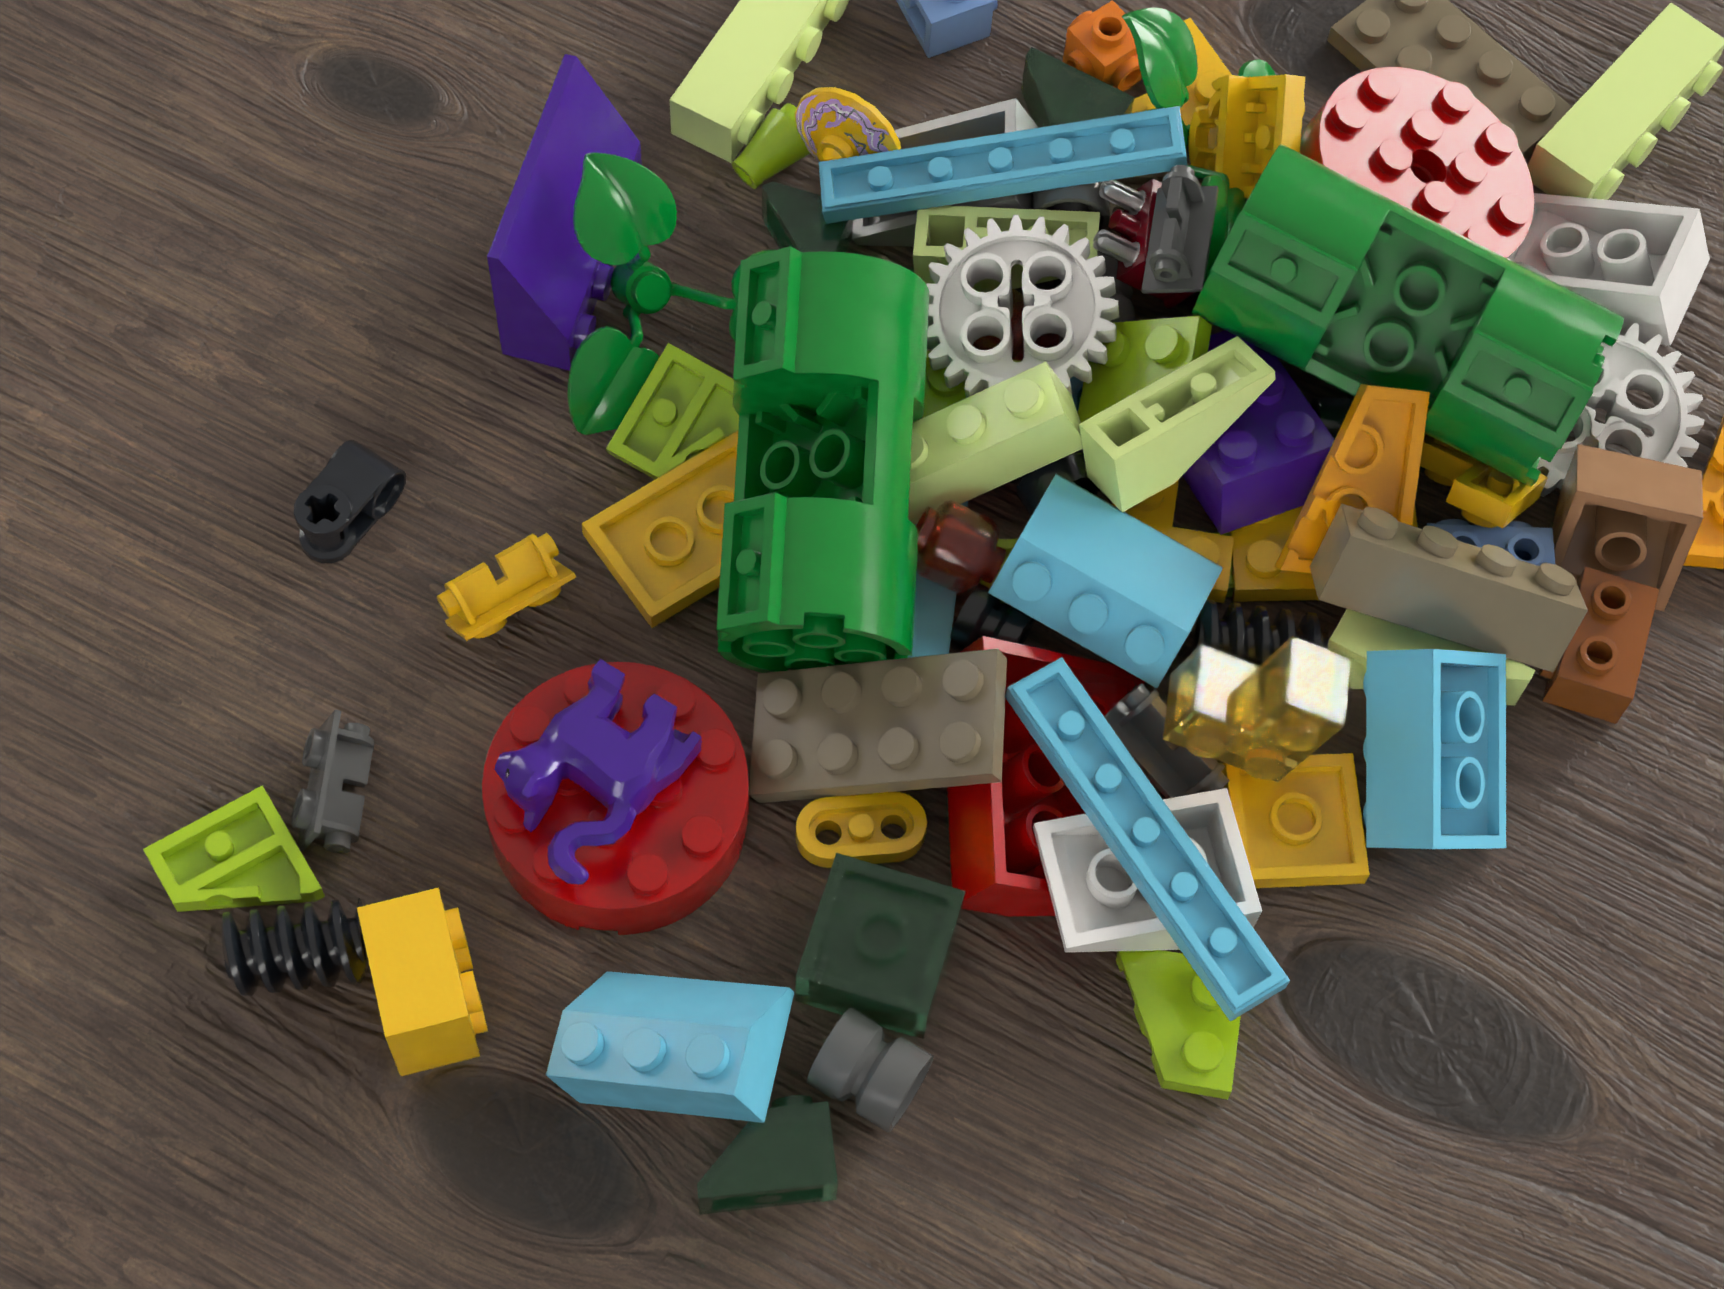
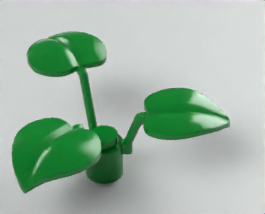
[1122,8,1276,280]
[567,152,774,435]

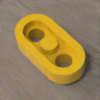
[796,792,927,868]

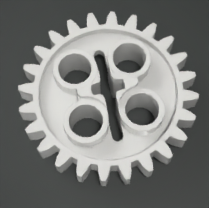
[926,215,1119,398]
[1537,323,1704,497]

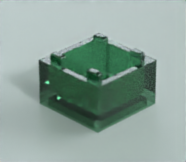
[795,853,966,1039]

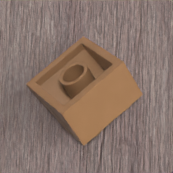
[1552,444,1703,611]

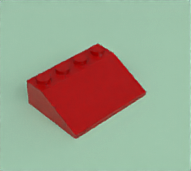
[947,636,1152,917]

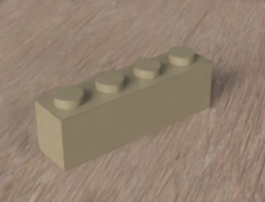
[1310,503,1588,672]

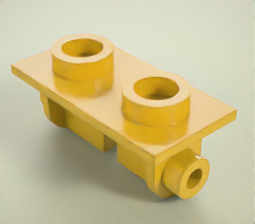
[437,533,576,641]

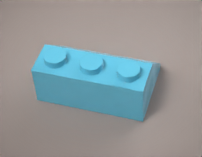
[988,473,1223,688]
[1363,649,1506,849]
[546,971,794,1123]

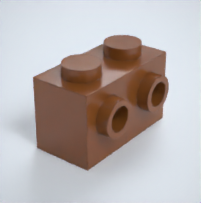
[1538,567,1659,724]

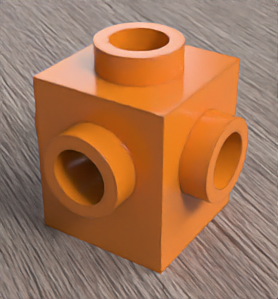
[1061,0,1142,108]

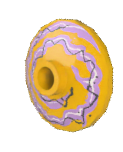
[795,87,901,162]

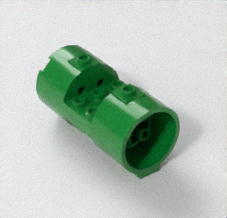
[1192,144,1624,487]
[716,246,929,673]

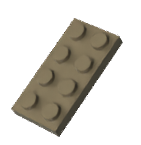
[1327,0,1572,160]
[749,648,1007,803]

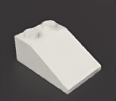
[1508,193,1710,346]
[1033,788,1262,952]

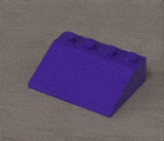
[487,54,649,371]

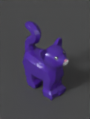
[494,659,702,884]

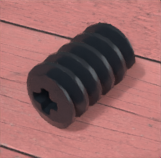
[1191,599,1328,694]
[221,898,368,996]

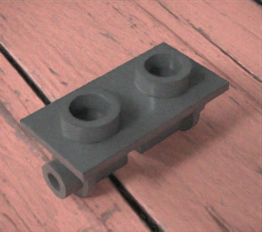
[1142,165,1219,294]
[1104,683,1229,799]
[291,710,375,854]

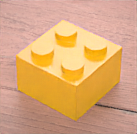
[357,887,488,1076]

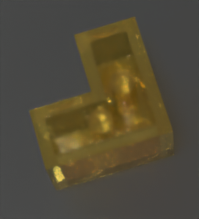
[1163,636,1350,782]

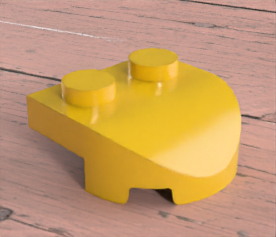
[1188,74,1305,199]

